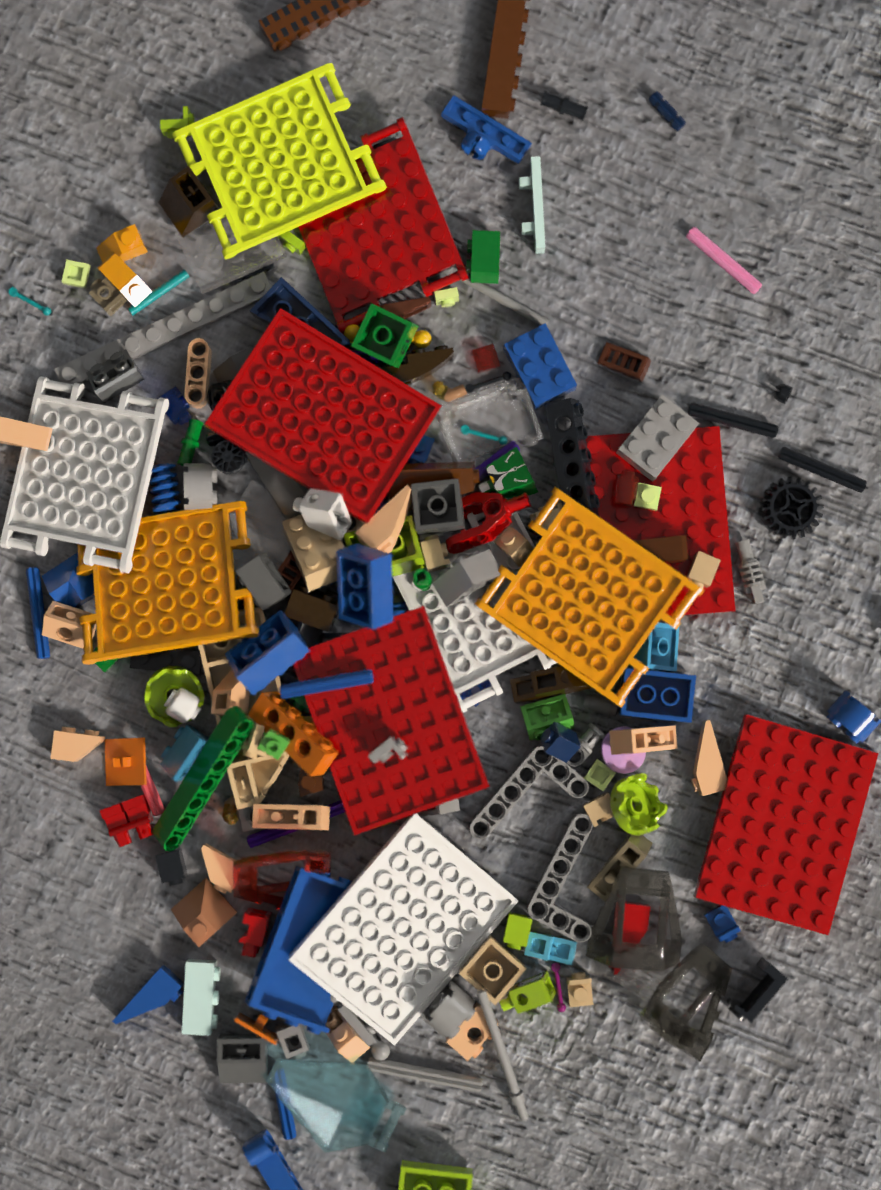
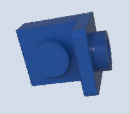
[407,435,435,464]
[704,905,741,943]

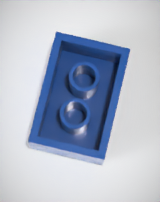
[503,323,577,411]
[336,543,393,630]
[225,610,310,695]
[618,668,696,723]

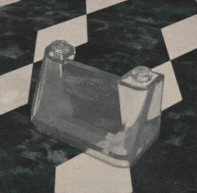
[435,378,544,463]

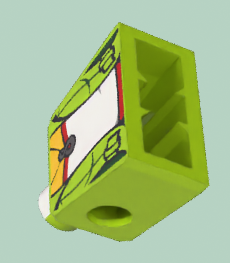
[499,971,556,1014]

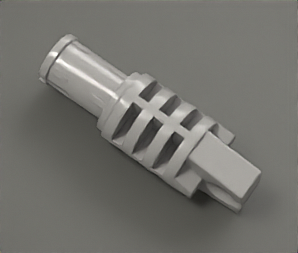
[735,539,767,604]

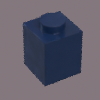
[540,721,581,763]

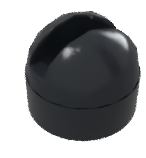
[773,384,793,404]

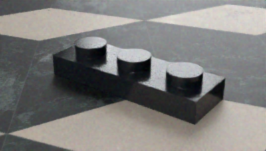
[129,649,202,675]

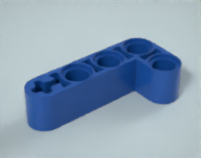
[242,1129,303,1190]

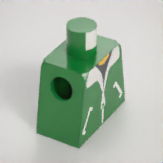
[478,447,538,500]

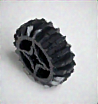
[759,476,824,540]

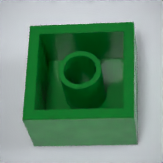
[351,303,419,368]

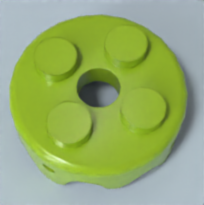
[144,666,204,727]
[610,773,668,836]

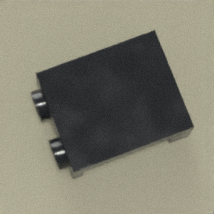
[726,957,788,1023]

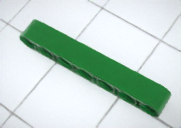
[152,706,254,851]

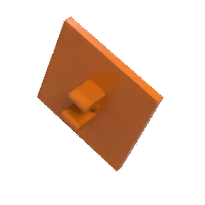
[104,737,147,786]
[234,1012,279,1045]

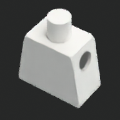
[293,489,352,540]

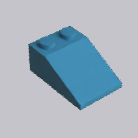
[160,725,209,782]

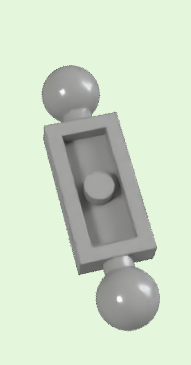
[330,995,390,1061]

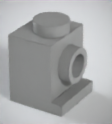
[276,1024,310,1060]

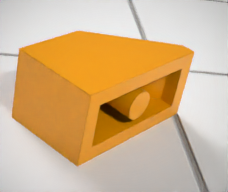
[96,224,148,263]
[98,252,152,307]

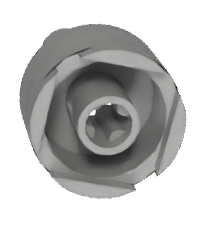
[184,463,217,510]
[421,981,476,1039]

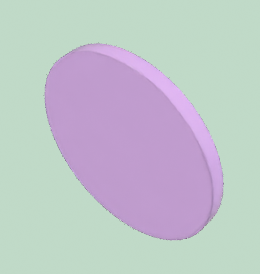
[601,726,646,774]

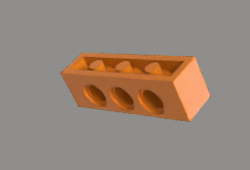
[248,691,338,777]

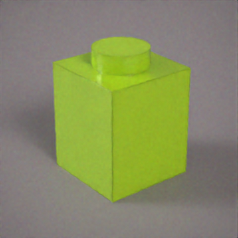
[503,912,533,950]

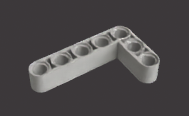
[470,746,589,839]
[527,813,593,942]

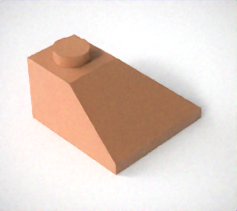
[171,877,237,947]

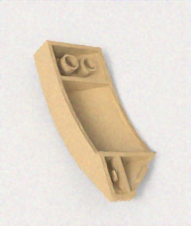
[198,607,290,810]

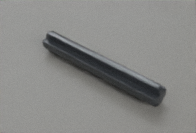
[688,403,778,438]
[778,447,867,493]

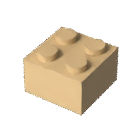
[459,935,526,1005]

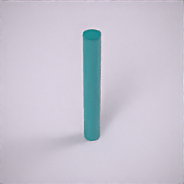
[128,269,190,316]

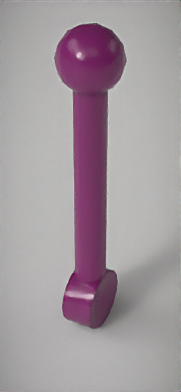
[551,962,566,1012]

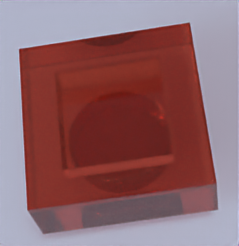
[471,344,500,374]

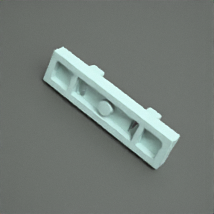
[518,156,545,254]

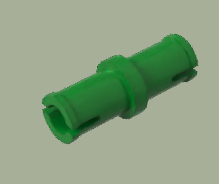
[177,419,204,466]
[413,569,432,591]

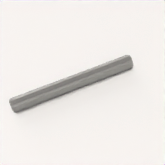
[366,1057,483,1092]

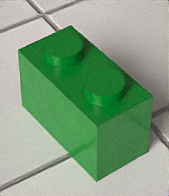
[466,230,500,284]

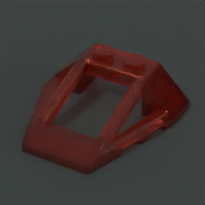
[233,850,332,910]

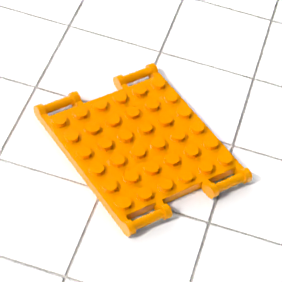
[474,487,704,707]
[76,501,259,665]

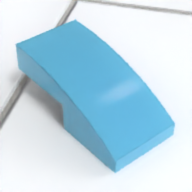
[524,931,578,965]

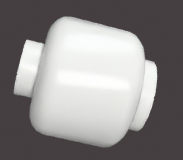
[164,688,201,723]

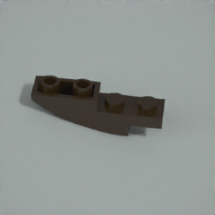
[375,345,454,385]
[510,666,592,703]

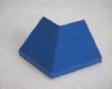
[42,552,95,608]

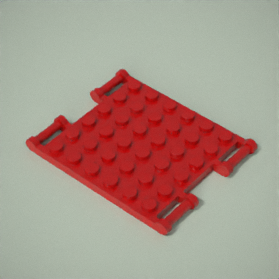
[299,117,469,334]

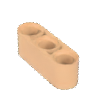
[184,338,212,409]

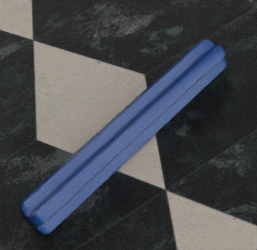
[26,567,50,659]
[280,669,374,699]

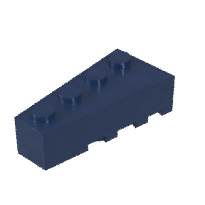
[250,277,351,349]

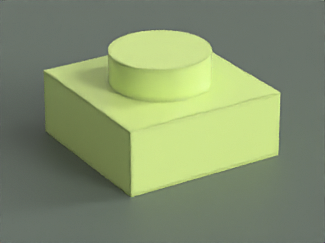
[62,260,91,288]
[434,287,459,307]
[633,483,662,511]
[584,759,616,791]

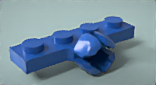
[441,95,532,164]

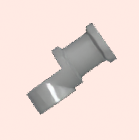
[566,723,605,767]

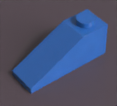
[113,965,184,1024]

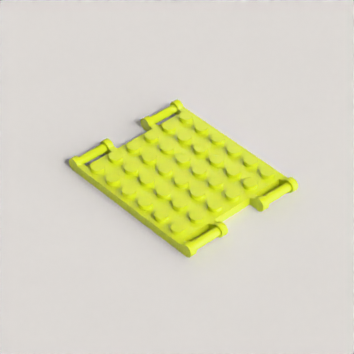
[172,63,387,259]

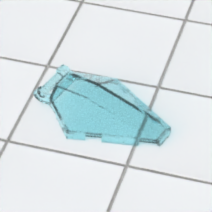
[266,1059,407,1153]

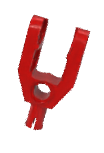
[445,492,531,554]

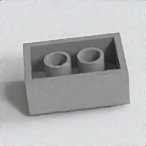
[616,394,699,482]

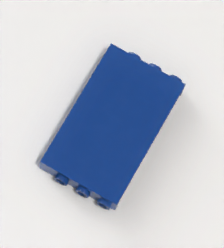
[244,865,353,1035]

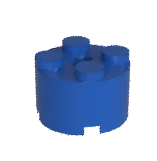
[826,690,881,743]

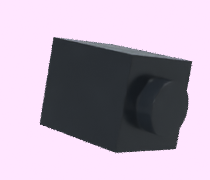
[155,848,188,886]

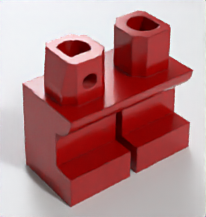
[100,794,154,847]
[239,907,272,958]

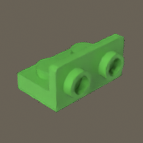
[520,694,574,740]

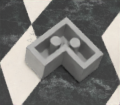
[432,549,501,607]

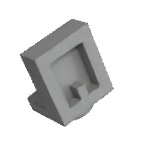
[369,736,408,763]

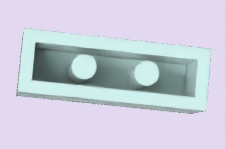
[182,959,221,1036]

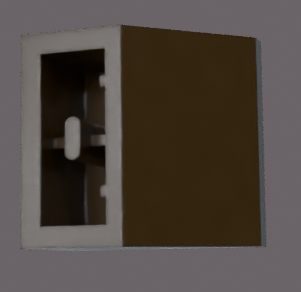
[158,166,219,238]
[285,582,339,632]

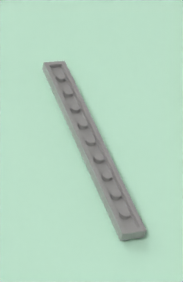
[54,272,271,384]

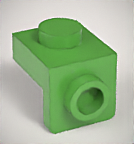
[258,729,290,760]

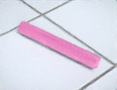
[686,227,762,294]

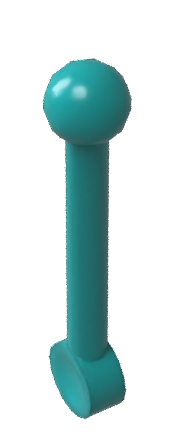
[8,287,51,316]
[460,425,508,445]

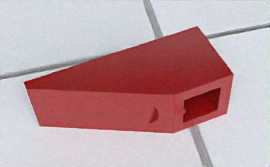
[608,901,651,975]

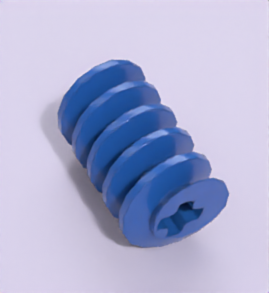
[149,463,181,514]

